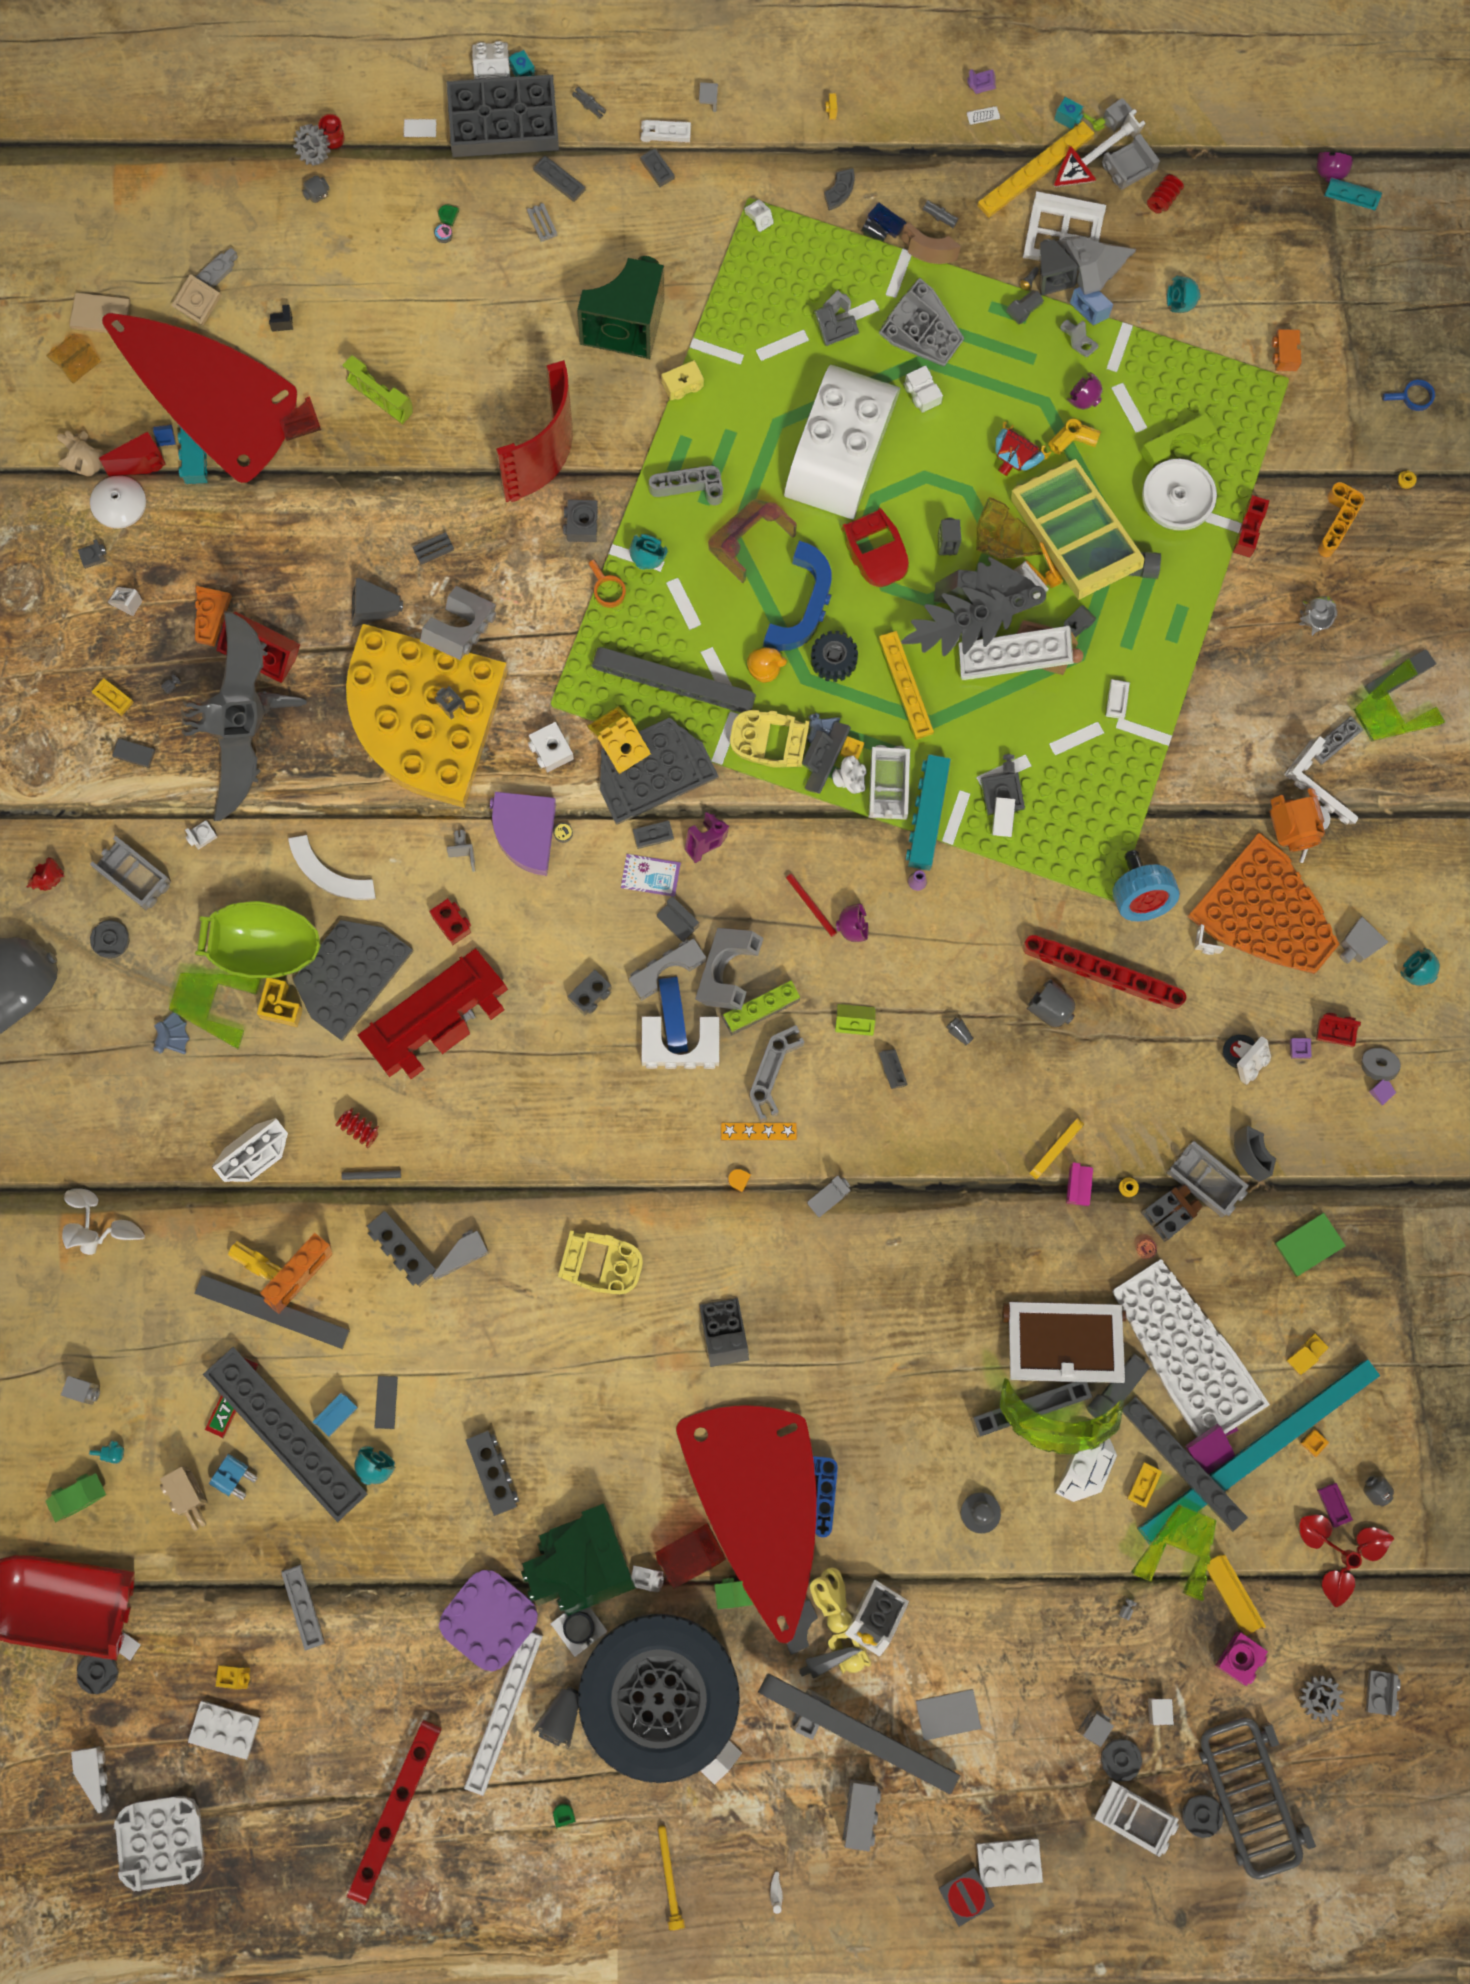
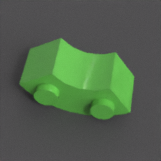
[45,1474,106,1523]
[715,1578,754,1609]

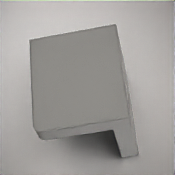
[699,82,718,112]

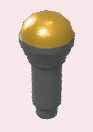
[1020,267,1039,290]

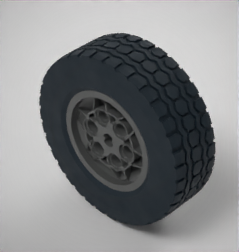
[578,1614,740,1783]

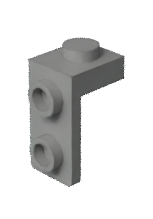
[807,1176,850,1217]

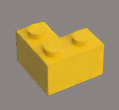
[257,978,303,1027]

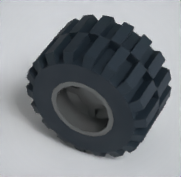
[811,631,858,682]

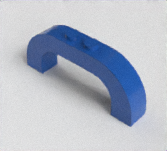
[763,541,832,651]

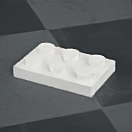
[188,1701,261,1760]
[976,1838,1043,1888]

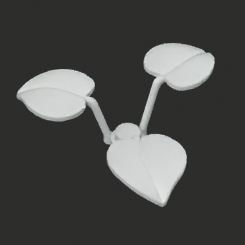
[62,1189,145,1255]

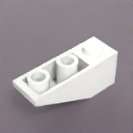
[71,1746,109,1813]

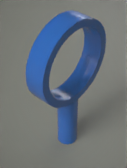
[1383,380,1435,411]

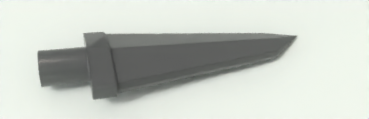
[799,1647,863,1679]

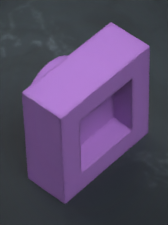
[1290,1038,1312,1059]

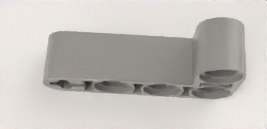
[649,466,723,505]

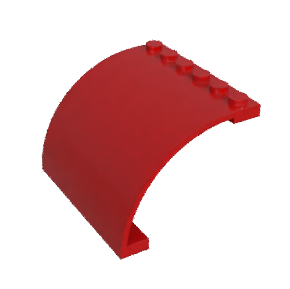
[496,360,573,502]

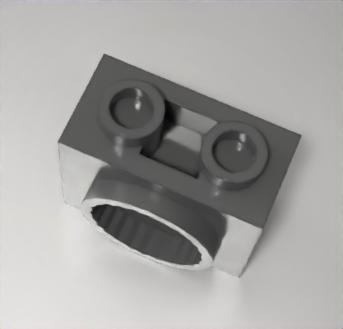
[563,500,598,542]

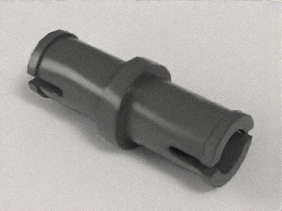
[572,87,606,119]
[923,200,959,228]

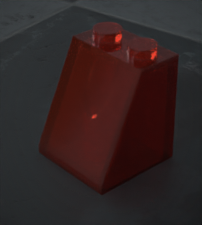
[654,1523,727,1589]

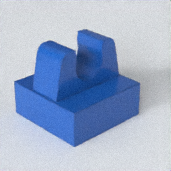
[153,425,176,447]

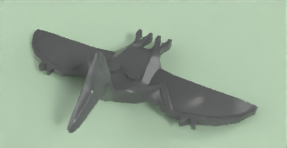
[182,611,307,821]

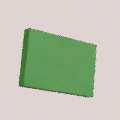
[1275,1213,1346,1277]

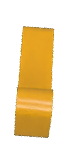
[1318,482,1365,557]

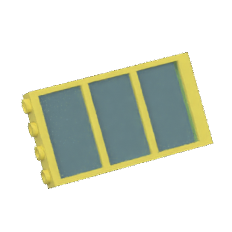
[1011,459,1144,600]

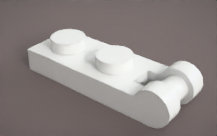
[641,120,691,142]

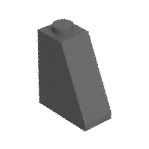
[934,570,977,604]

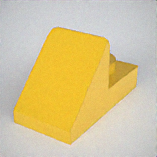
[1286,1334,1329,1375]

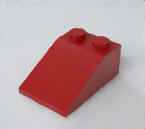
[99,431,166,476]

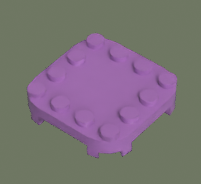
[439,1570,538,1671]

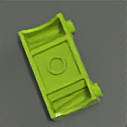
[342,355,413,425]

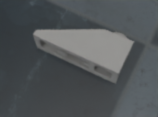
[433,1230,489,1280]

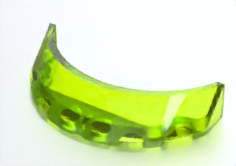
[999,1378,1124,1454]

